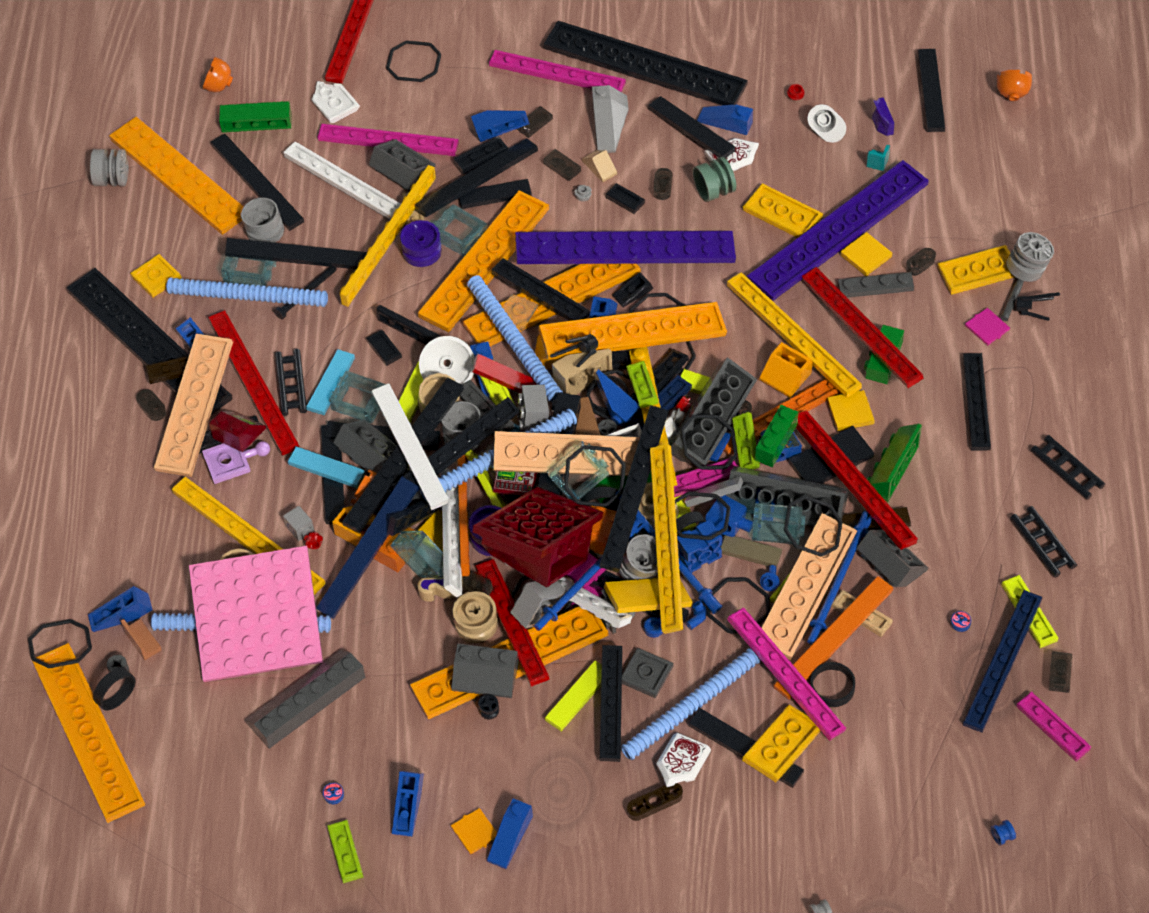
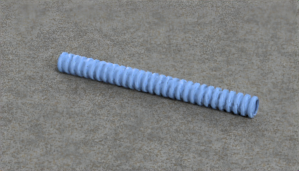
[467,275,563,403]
[166,278,328,307]
[420,408,577,501]
[151,613,331,633]
[621,648,761,760]

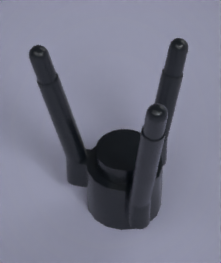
[1017,292,1060,321]
[550,334,598,367]

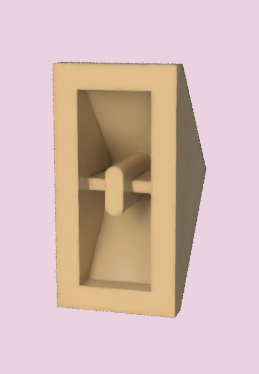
[582,150,617,182]

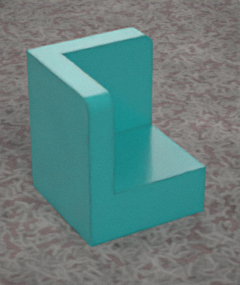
[867,145,890,171]

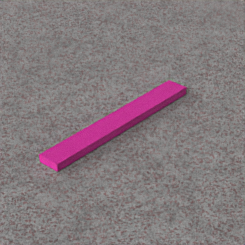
[489,50,626,92]
[318,124,459,156]
[727,607,846,741]

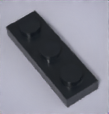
[453,136,508,174]

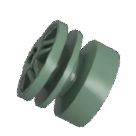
[693,156,737,202]

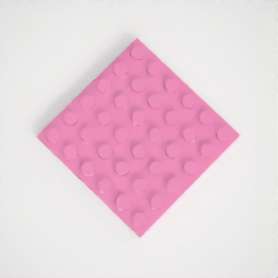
[189,546,323,682]

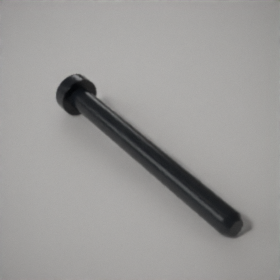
[274,267,337,320]

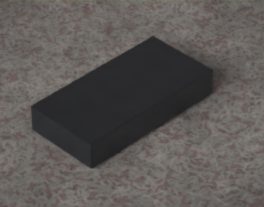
[606,183,645,214]
[366,330,402,366]

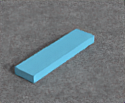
[306,349,355,415]
[288,447,366,489]

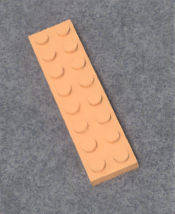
[154,334,233,477]
[493,431,640,476]
[762,513,857,660]

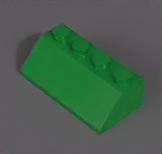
[867,423,922,503]

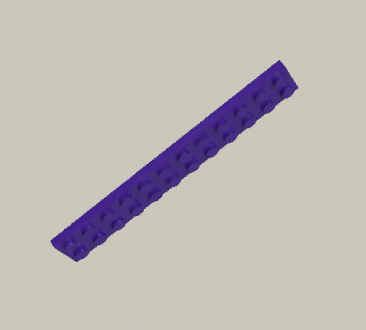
[747,160,929,301]
[515,231,736,264]

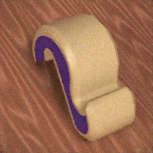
[417,576,463,602]

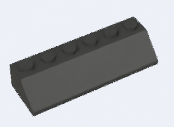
[669,357,757,466]
[334,419,424,507]
[727,466,849,526]
[244,649,366,749]

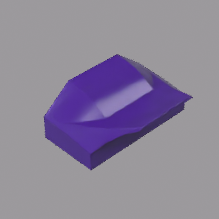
[872,97,895,136]

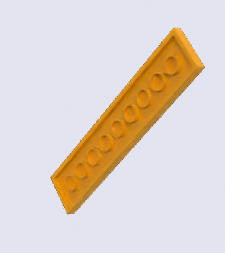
[109,117,244,235]
[418,190,549,333]
[463,264,641,347]
[538,302,727,360]
[410,606,608,720]
[32,643,145,823]

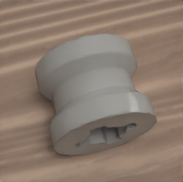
[809,899,832,913]

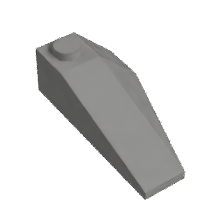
[592,85,629,153]

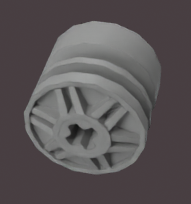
[90,149,129,186]
[241,198,285,243]
[1006,232,1054,282]
[441,401,482,450]
[619,534,658,580]

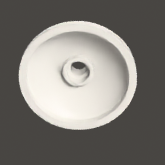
[419,336,475,385]

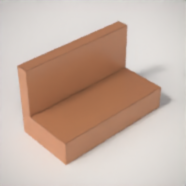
[121,619,162,660]

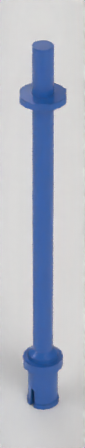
[615,491,723,614]
[807,511,873,645]
[534,518,644,631]

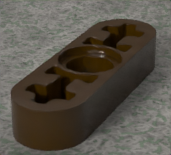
[627,783,683,821]

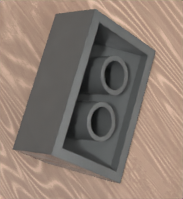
[369,139,436,190]
[857,530,929,587]
[452,644,519,698]

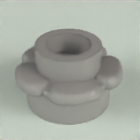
[574,185,592,202]
[670,408,685,426]

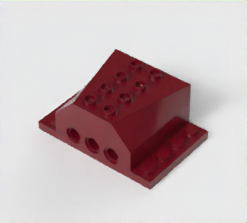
[473,487,604,588]

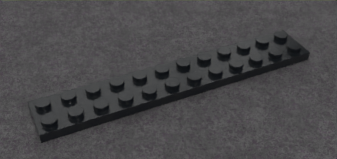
[544,20,748,105]
[67,268,233,415]

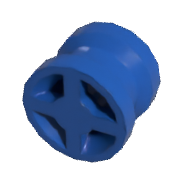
[991,820,1016,846]

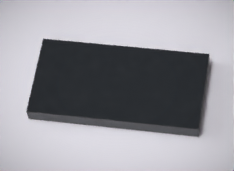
[789,426,875,484]

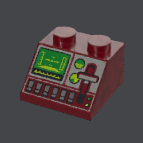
[209,411,266,452]
[493,471,538,496]

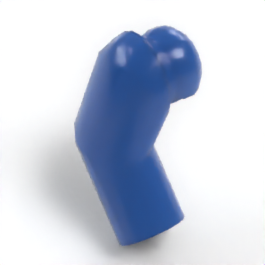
[686,601,706,630]

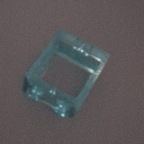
[433,204,488,256]
[221,256,277,287]
[329,371,386,424]
[547,441,609,500]
[752,503,806,545]
[390,531,444,578]

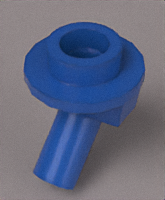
[760,565,780,591]

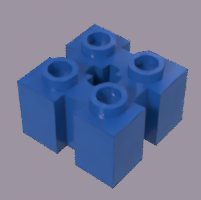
[677,520,722,573]

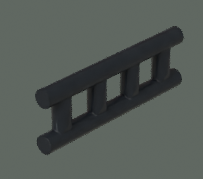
[275,349,307,416]
[1030,435,1106,500]
[1010,506,1077,578]

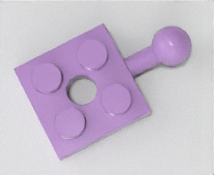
[202,441,270,484]

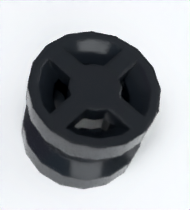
[478,694,499,720]

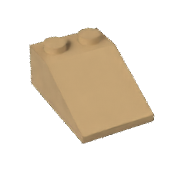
[552,349,612,395]

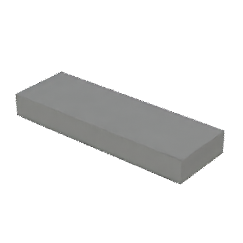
[685,476,743,507]

